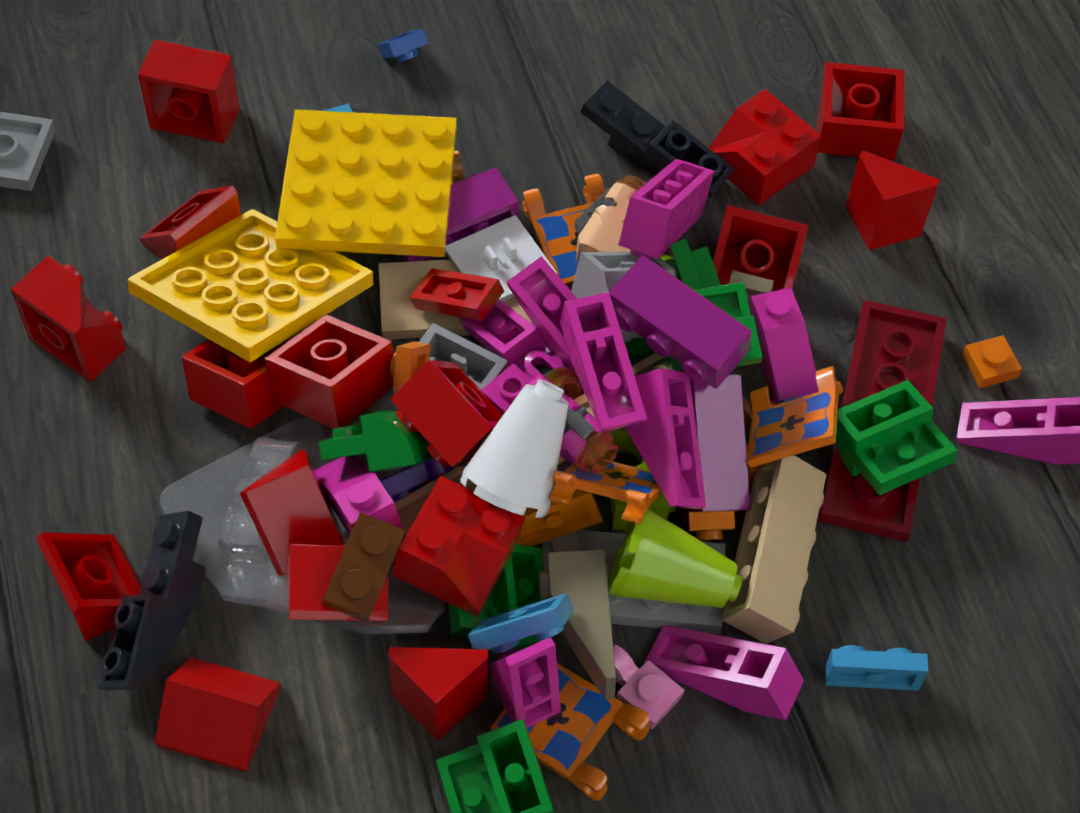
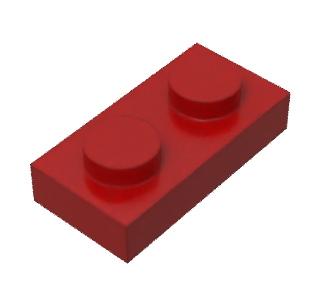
[410,268,504,321]

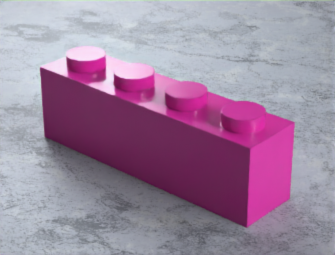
[618,159,714,259]

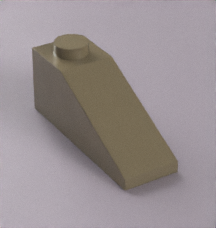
[539,549,616,700]

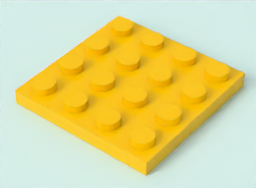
[275,109,457,257]
[127,209,373,363]

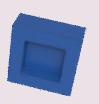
[377,29,428,63]

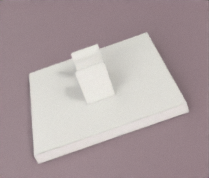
[445,215,557,301]

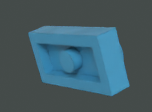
[468,593,574,654]
[824,645,928,691]

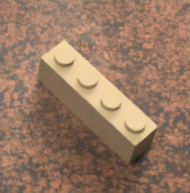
[721,455,826,644]

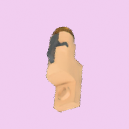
[575,175,646,262]

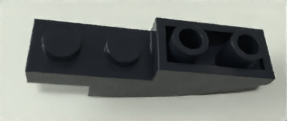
[580,80,735,197]
[99,511,207,691]

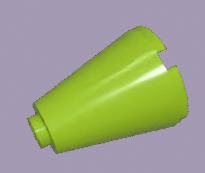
[608,508,743,608]

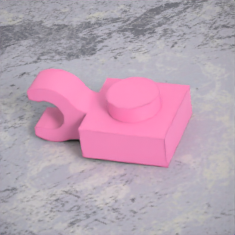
[613,644,685,730]

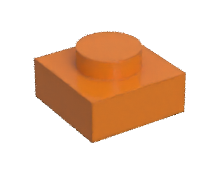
[962,335,1022,389]
[390,341,431,391]
[683,511,735,541]

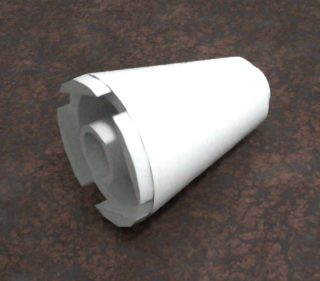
[460,380,569,518]

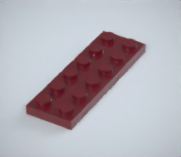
[818,300,947,542]

